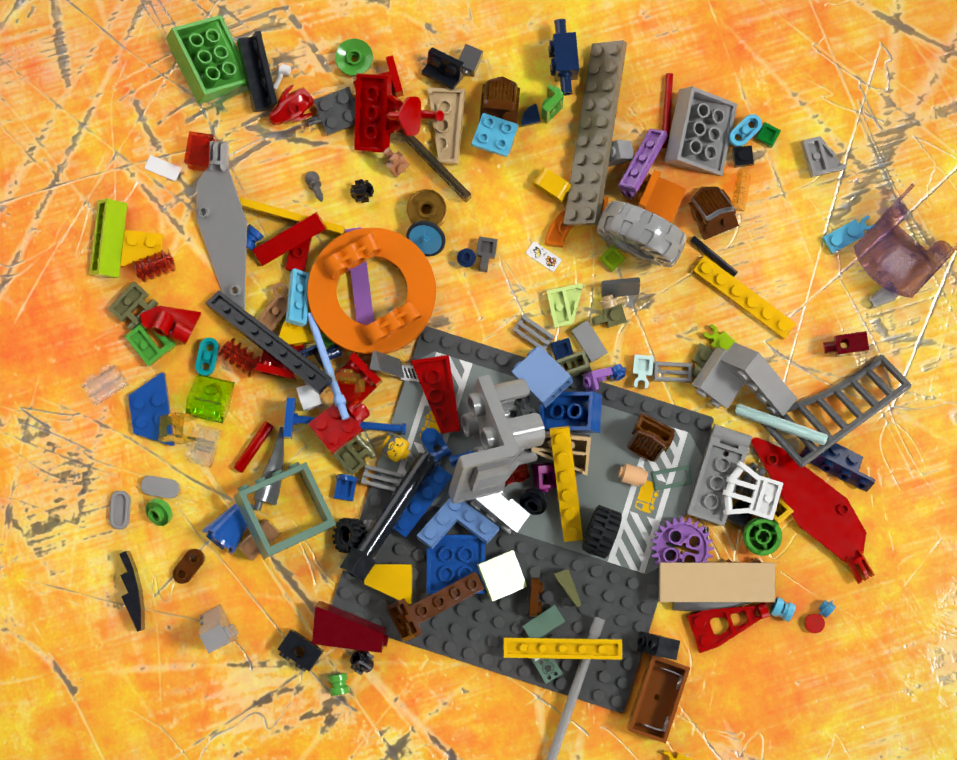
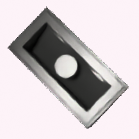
[600,277,640,297]
[369,351,404,378]

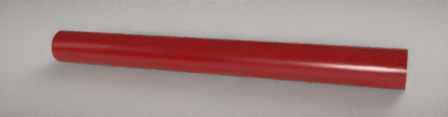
[662,73,673,148]

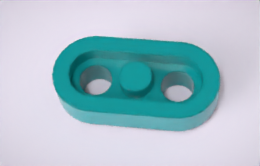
[195,338,220,376]

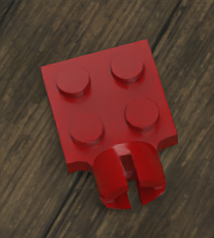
[308,398,370,454]

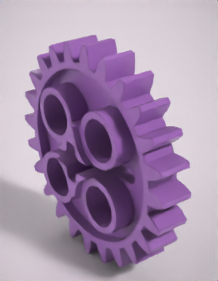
[650,517,714,565]

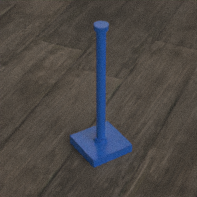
[283,397,406,439]

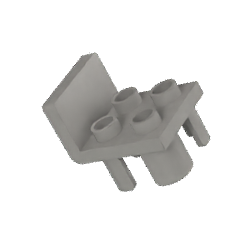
[448,375,545,504]

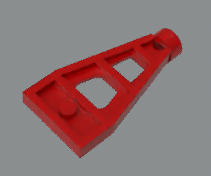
[687,602,770,653]

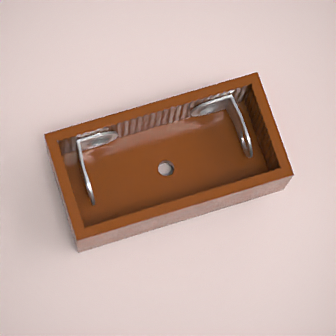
[626,654,690,744]

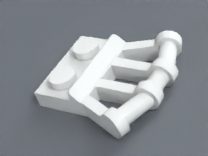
[722,461,783,520]

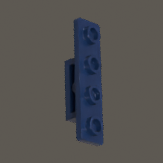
[799,443,875,492]

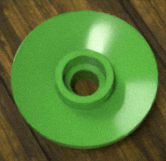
[335,39,373,76]

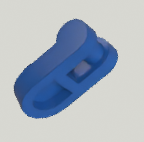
[421,428,452,463]

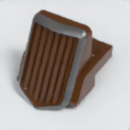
[688,187,739,240]

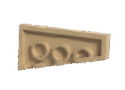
[428,87,466,165]

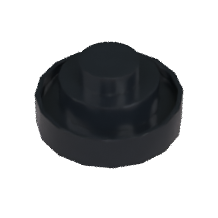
[519,488,548,515]

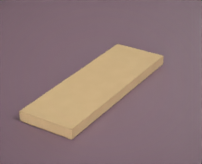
[659,562,775,602]

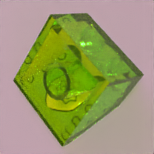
[186,374,235,424]

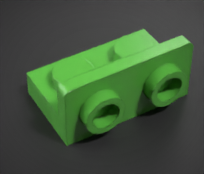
[542,84,564,123]

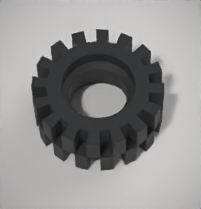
[332,518,367,553]

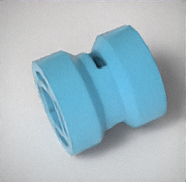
[770,597,796,622]

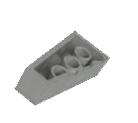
[721,343,797,416]

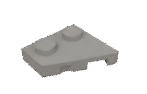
[801,136,847,178]

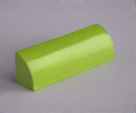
[89,198,128,278]

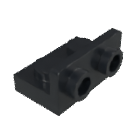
[421,47,464,90]

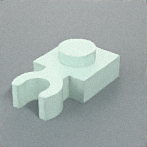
[632,354,654,389]

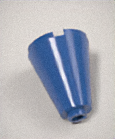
[202,503,253,555]

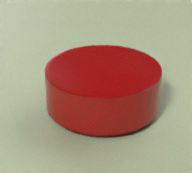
[804,614,825,633]

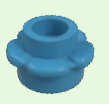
[818,600,836,618]

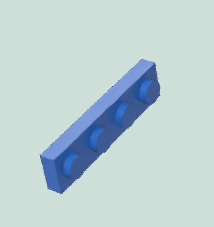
[393,464,453,538]

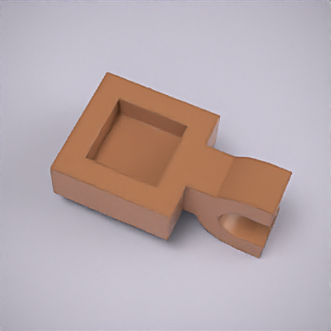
[383,147,410,178]

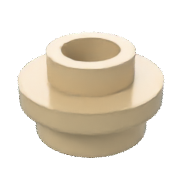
[599,294,618,309]

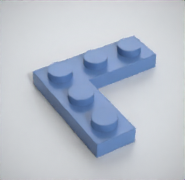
[417,498,499,549]

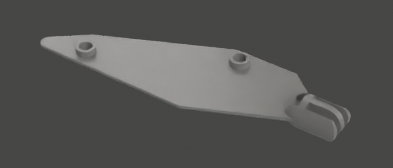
[196,141,247,310]

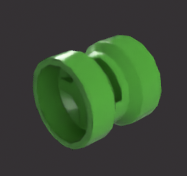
[328,673,350,696]

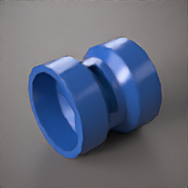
[247,224,264,251]

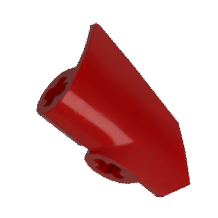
[140,306,201,344]

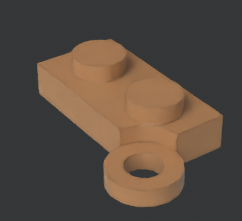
[257,283,288,332]

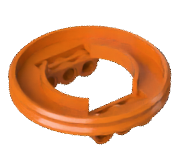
[307,228,436,356]

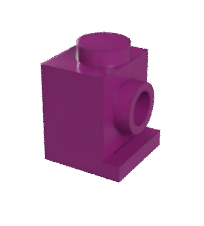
[531,463,557,492]

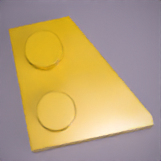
[120,230,164,267]
[279,317,322,346]

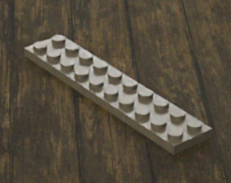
[563,40,627,226]

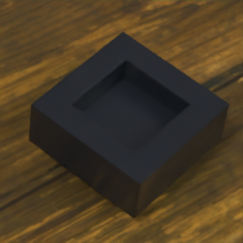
[732,145,754,168]

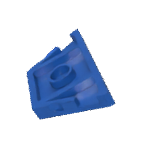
[128,372,175,446]

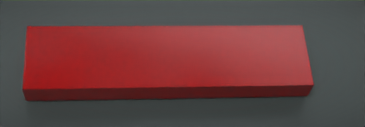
[252,212,327,266]

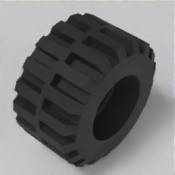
[582,505,622,559]

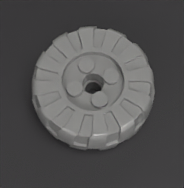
[597,201,687,268]

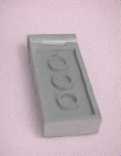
[686,424,752,526]

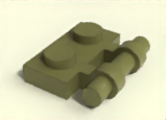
[108,281,159,331]
[332,433,377,476]

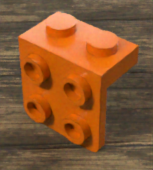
[636,169,686,222]

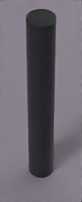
[690,236,738,277]

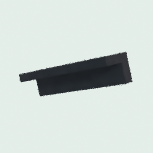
[237,31,277,112]

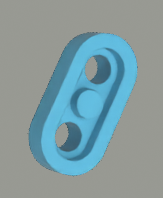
[729,114,762,147]

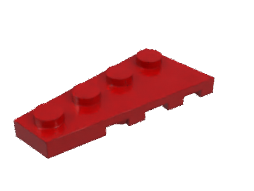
[411,355,460,434]

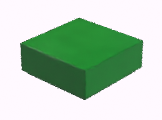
[755,122,781,148]

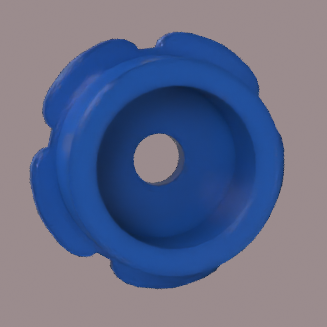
[609,364,626,381]

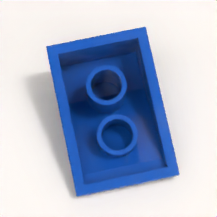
[539,392,602,433]

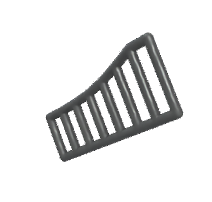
[761,355,912,467]

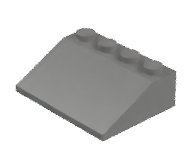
[664,86,737,176]

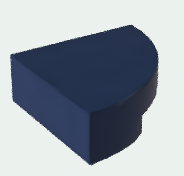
[522,104,541,127]

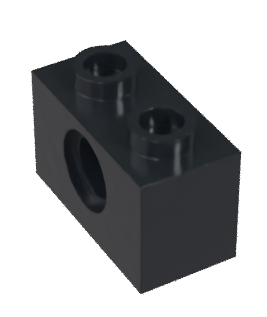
[277,629,324,672]
[637,631,680,660]

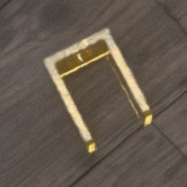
[158,412,198,444]

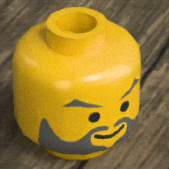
[381,434,411,463]

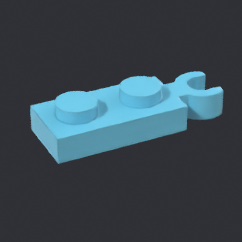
[822,215,875,254]

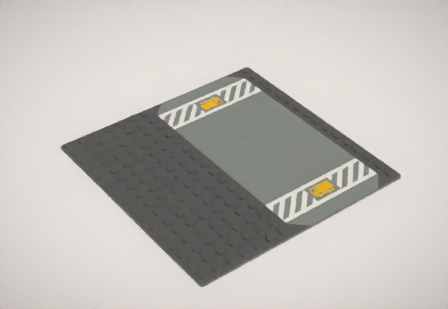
[332,326,714,713]

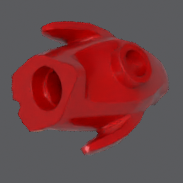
[268,84,314,126]

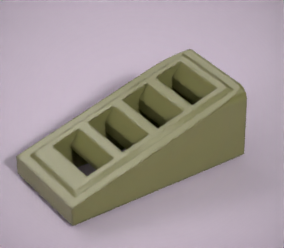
[555,350,592,377]
[553,569,582,607]

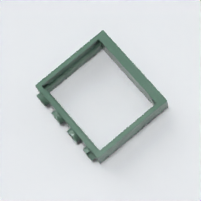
[233,462,336,560]

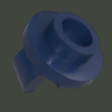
[457,248,476,268]

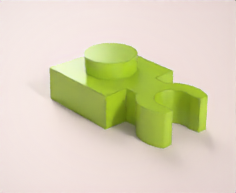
[703,324,738,351]

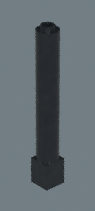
[340,452,435,582]

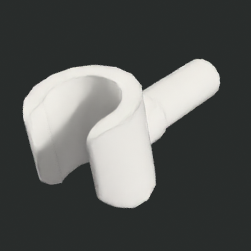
[273,64,291,89]

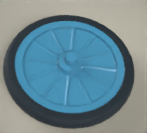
[406,221,446,256]

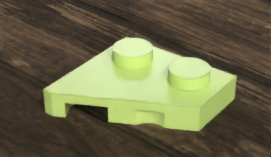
[546,283,583,329]

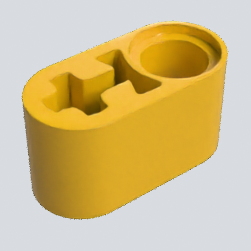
[532,167,571,203]

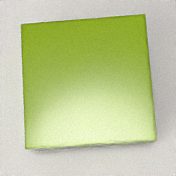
[599,245,626,272]

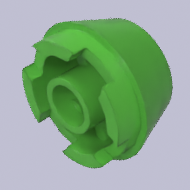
[743,517,782,556]

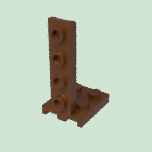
[386,571,484,642]

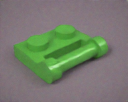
[125,323,176,367]

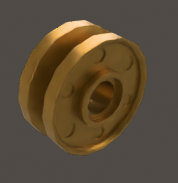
[407,189,447,227]

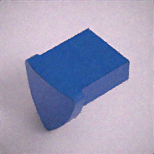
[334,474,359,501]

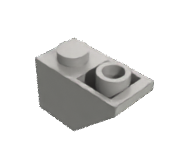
[608,140,634,167]

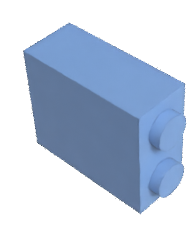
[512,345,573,408]

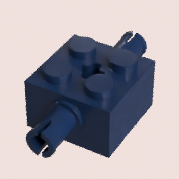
[548,19,579,96]

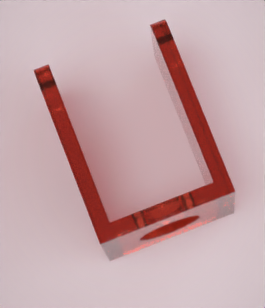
[184,131,217,172]

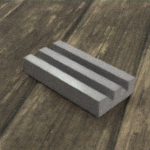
[512,314,555,350]
[653,361,692,383]
[361,465,403,492]

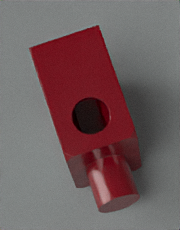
[823,331,869,357]

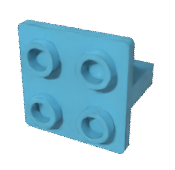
[471,113,518,157]

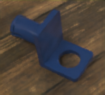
[299,345,342,373]

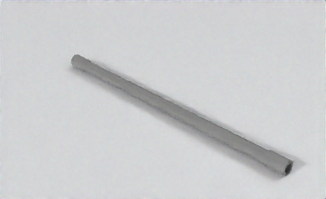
[546,616,605,760]

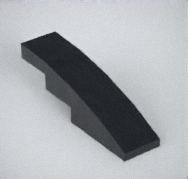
[119,551,145,632]

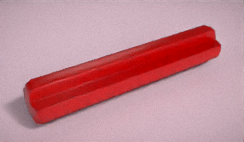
[234,421,273,473]

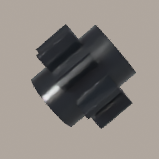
[350,179,374,203]
[350,651,374,675]

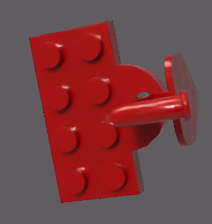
[354,73,444,153]

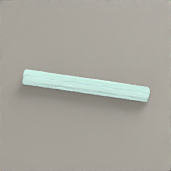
[735,404,828,445]

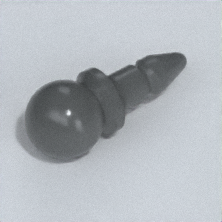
[305,171,323,202]

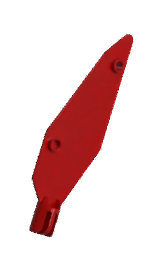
[751,437,875,584]

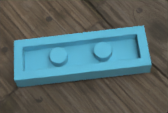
[286,269,310,327]

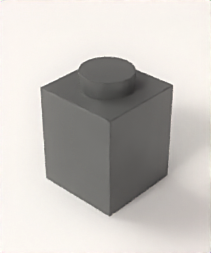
[459,44,483,76]

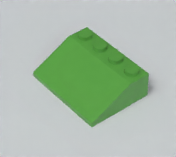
[166,15,247,105]

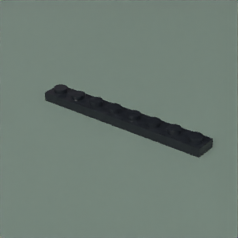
[206,290,333,395]

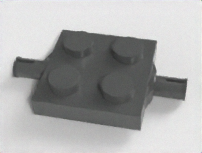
[307,87,356,136]

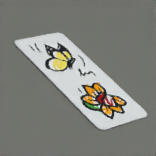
[526,242,561,272]

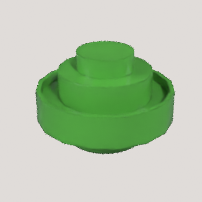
[145,498,173,526]

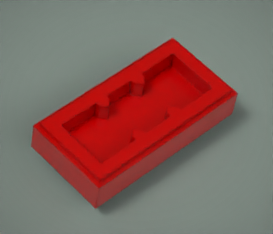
[285,237,312,272]

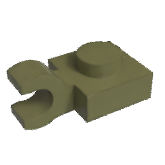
[591,304,627,328]
[692,343,715,378]

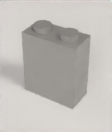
[692,347,744,409]

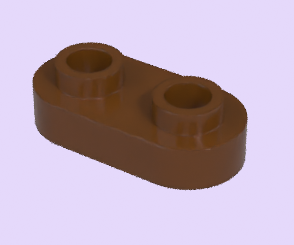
[173,549,205,584]
[529,577,543,617]

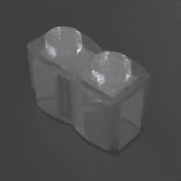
[185,424,221,468]

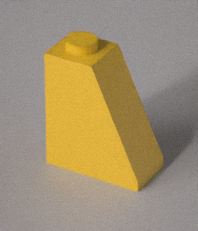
[364,564,412,604]

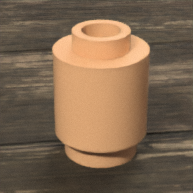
[618,463,648,487]

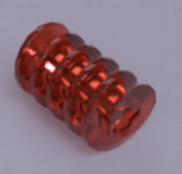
[132,248,176,282]
[218,338,261,378]

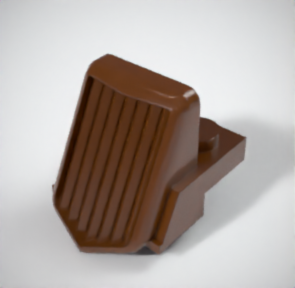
[479,76,520,124]
[627,412,675,462]

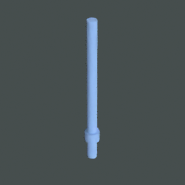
[307,312,349,420]

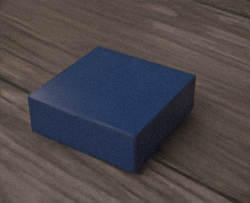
[550,338,574,360]

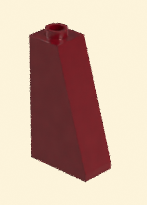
[312,601,389,653]

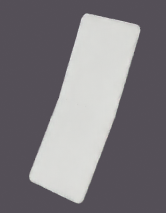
[145,155,181,181]

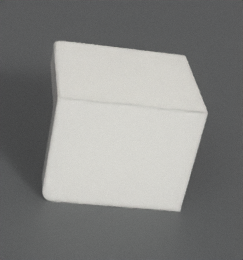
[296,385,323,411]

